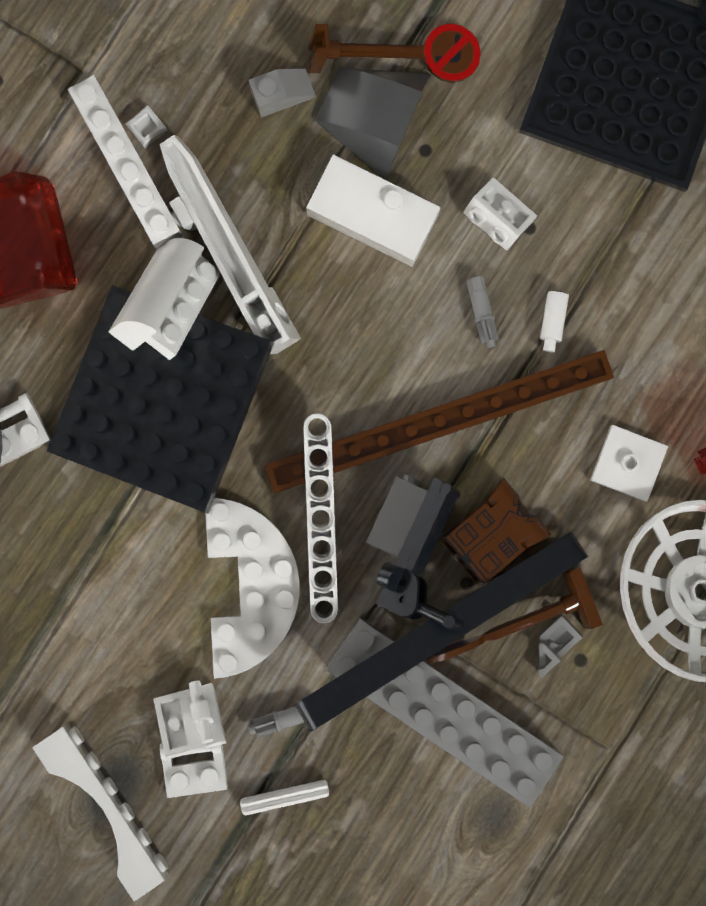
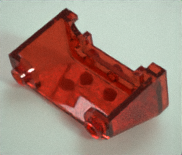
[0,171,77,309]

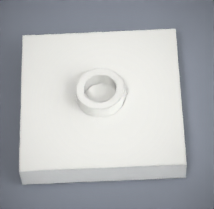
[590,425,668,502]

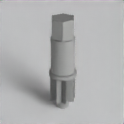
[466,276,499,348]
[248,707,304,738]

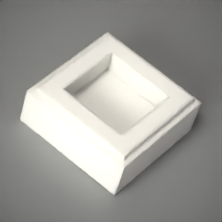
[125,105,168,148]

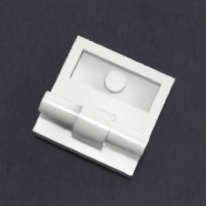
[153,681,226,759]

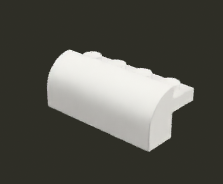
[109,238,220,360]

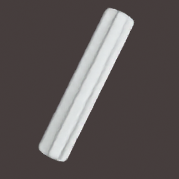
[240,780,329,815]

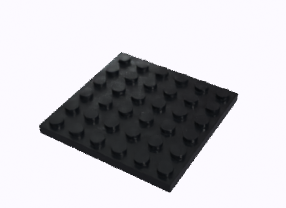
[519,0,706,192]
[47,285,274,514]

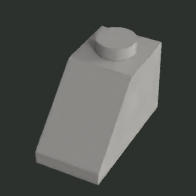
[248,69,316,118]

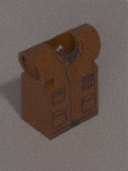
[440,477,552,585]

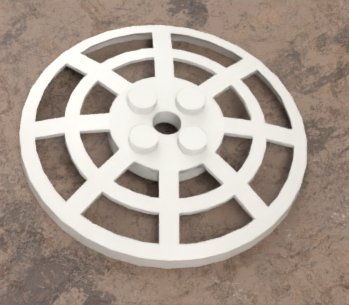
[620,500,706,682]

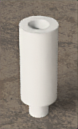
[540,291,569,352]

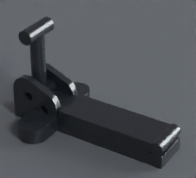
[376,477,464,631]

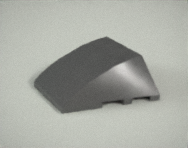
[316,67,431,181]

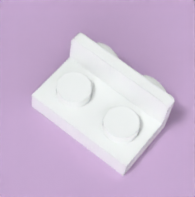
[464,177,537,250]

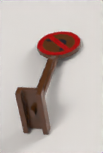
[308,23,481,83]

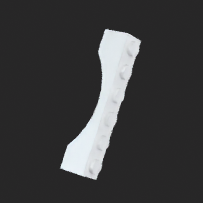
[68,75,184,250]
[32,723,169,902]

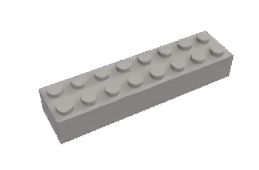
[326,617,564,808]

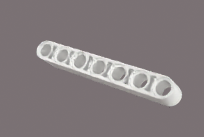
[303,412,338,623]

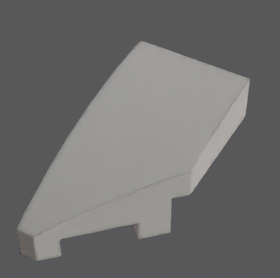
[539,614,583,678]

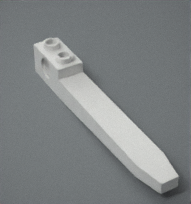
[159,135,301,354]

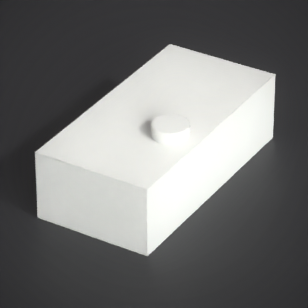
[306,155,441,267]

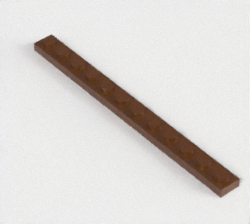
[265,350,614,494]

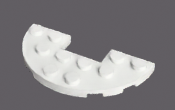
[206,498,300,679]

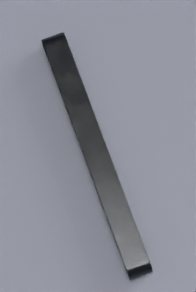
[295,531,588,732]

